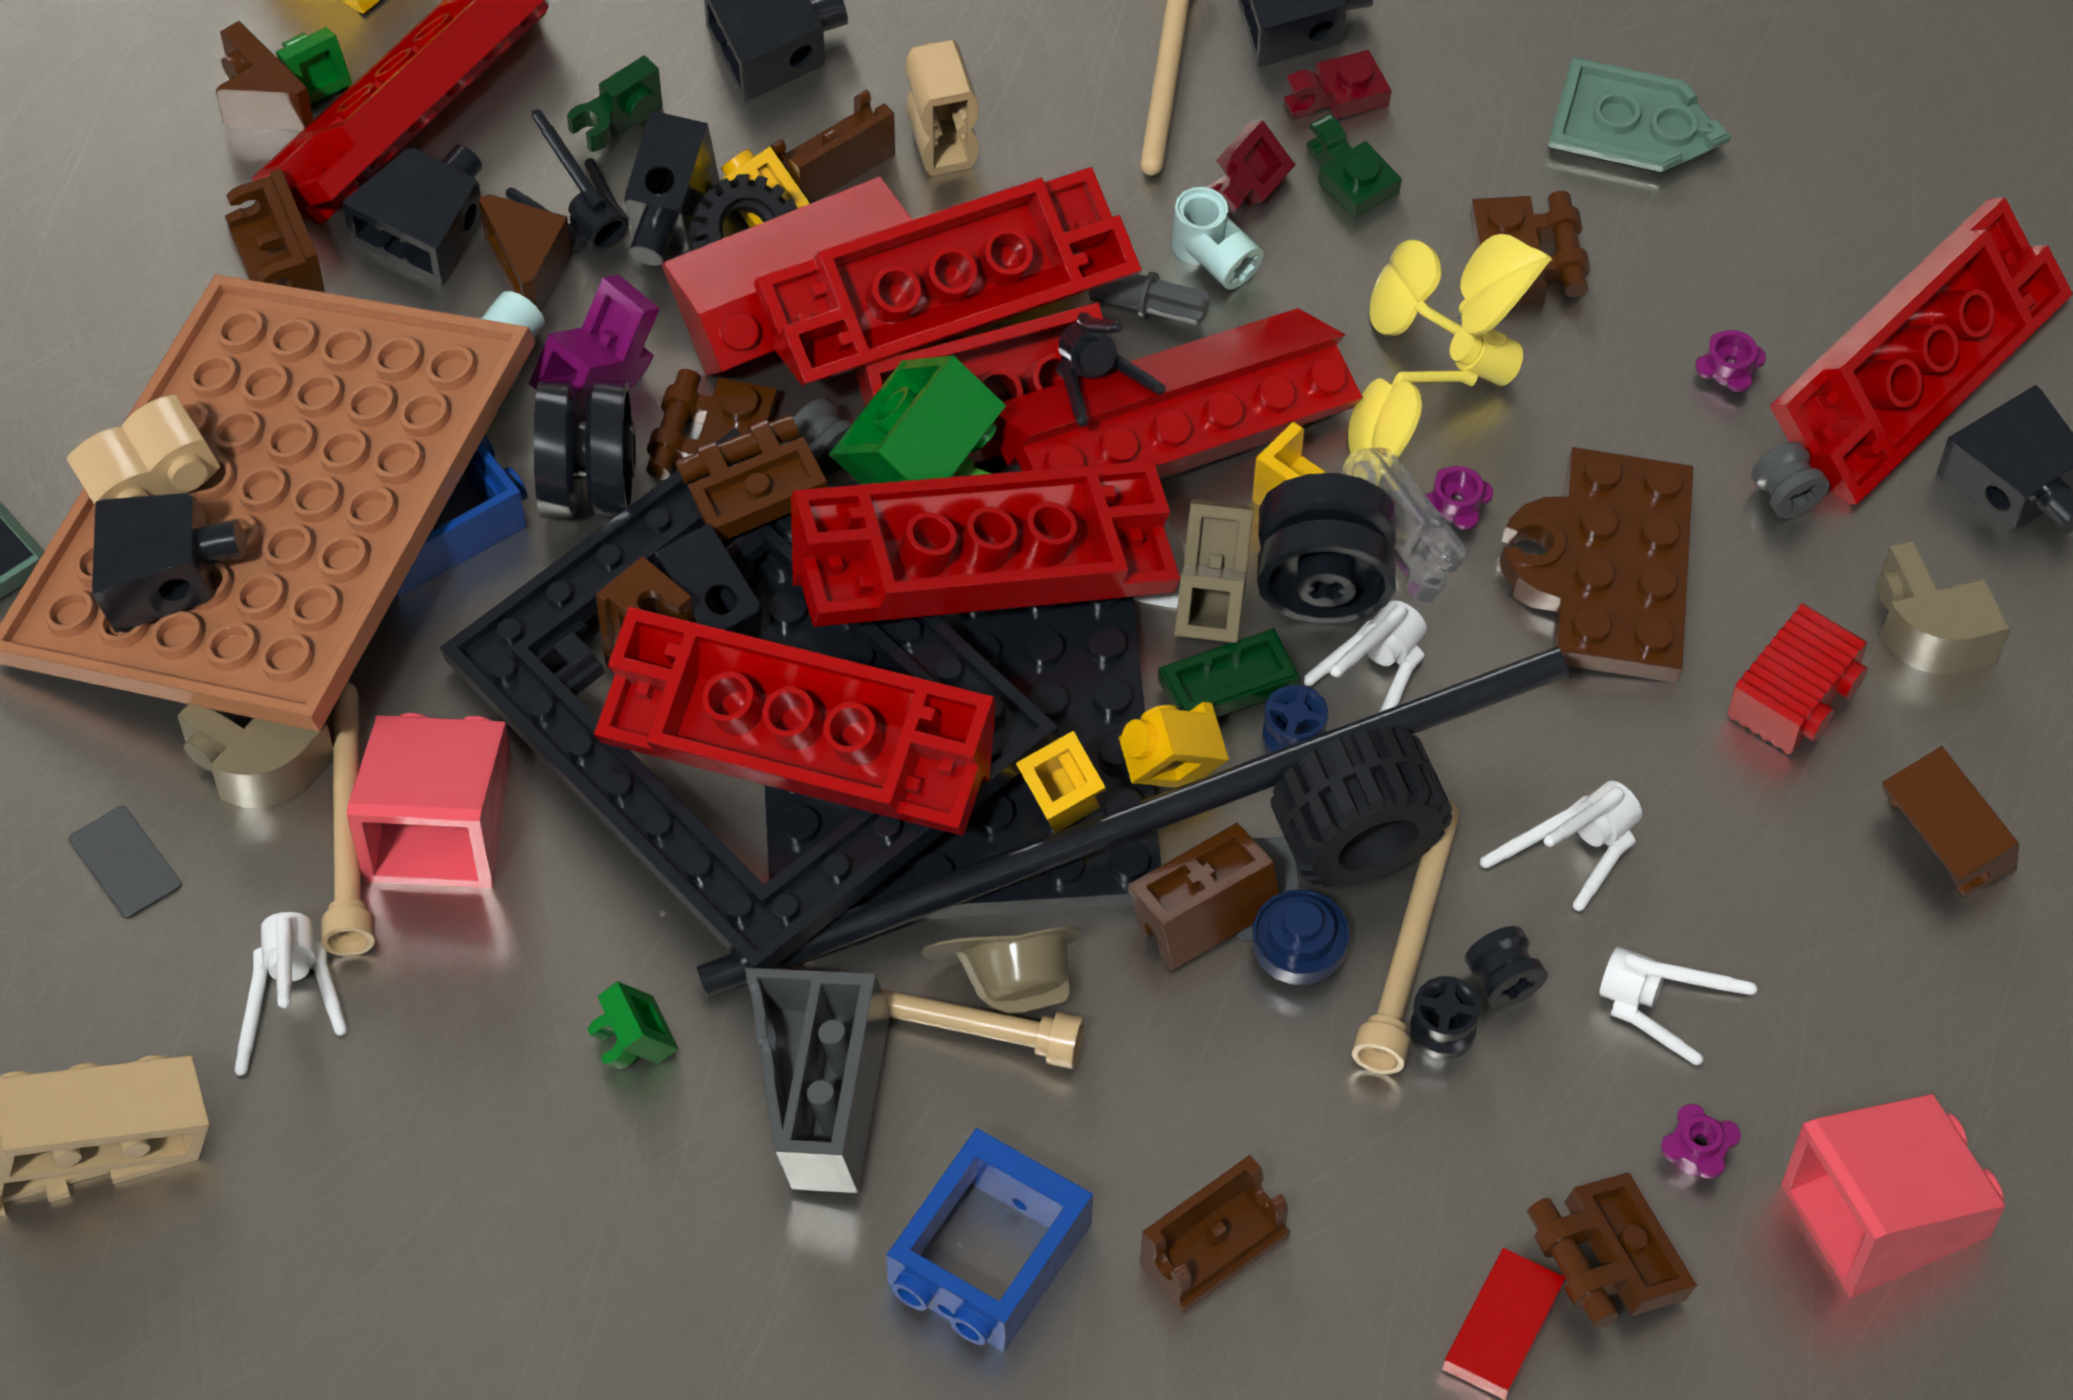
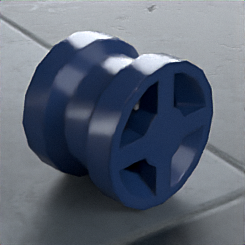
[1262,685,1328,753]

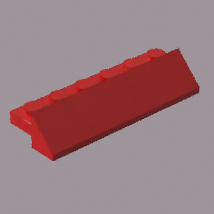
[251,0,549,226]
[754,167,1142,387]
[1769,197,2073,505]
[993,308,1363,479]
[791,460,1181,627]
[594,606,996,836]

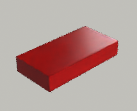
[1442,1247,1566,1400]

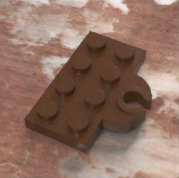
[1499,447,1693,683]

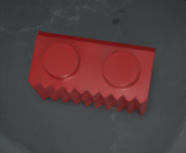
[1727,603,1868,754]

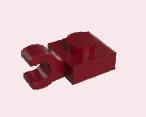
[1283,50,1392,120]
[1207,120,1296,215]

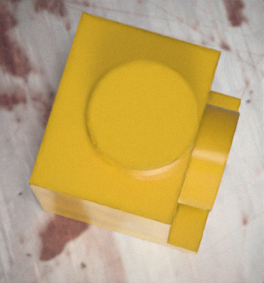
[1118,702,1229,788]
[1016,731,1106,833]

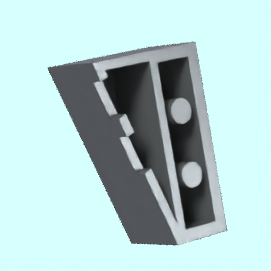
[745,968,890,1193]

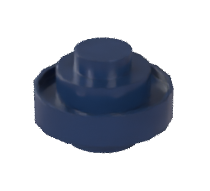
[1252,890,1350,985]

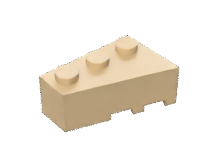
[0,1055,209,1217]

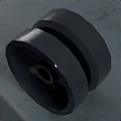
[534,381,636,518]
[1257,473,1396,624]

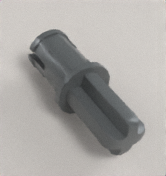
[1089,271,1210,326]

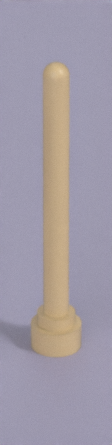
[1140,0,1190,176]
[321,682,375,956]
[1352,800,1460,1074]
[783,969,1085,1070]

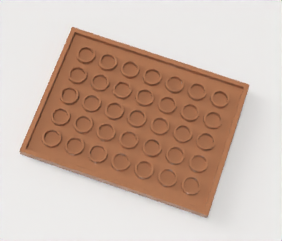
[0,274,535,732]

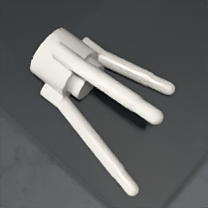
[1303,600,1427,712]
[1480,780,1642,911]
[234,912,347,1076]
[1600,946,1757,1065]

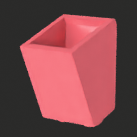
[346,713,512,888]
[1781,1094,2005,1299]

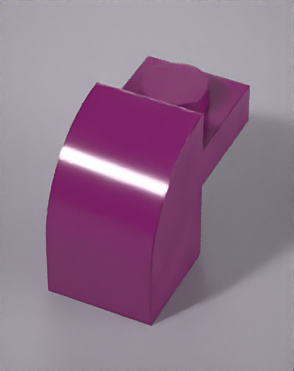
[528,274,660,415]

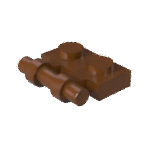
[1470,190,1590,305]
[646,369,778,480]
[675,414,828,542]
[1527,1172,1697,1329]

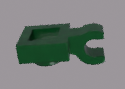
[567,55,663,152]
[1306,114,1402,219]

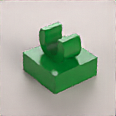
[276,27,353,105]
[587,981,679,1069]

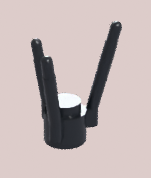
[505,109,629,251]
[1056,312,1166,427]

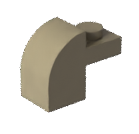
[1174,499,1254,643]
[1877,540,2010,675]
[177,702,333,809]

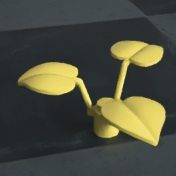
[1348,234,1552,488]

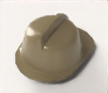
[921,926,1082,1014]

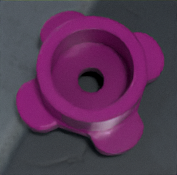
[1695,330,1766,392]
[1421,466,1493,530]
[1661,1104,1741,1179]

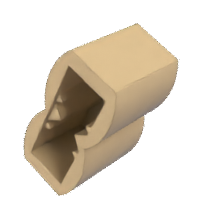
[905,39,979,176]
[66,395,220,505]

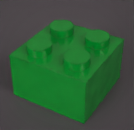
[829,355,1006,485]

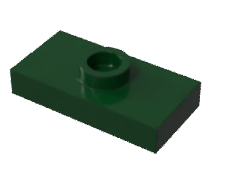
[1158,628,1300,718]

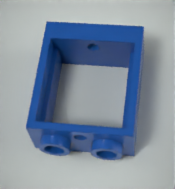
[396,434,528,598]
[886,1128,1093,1352]

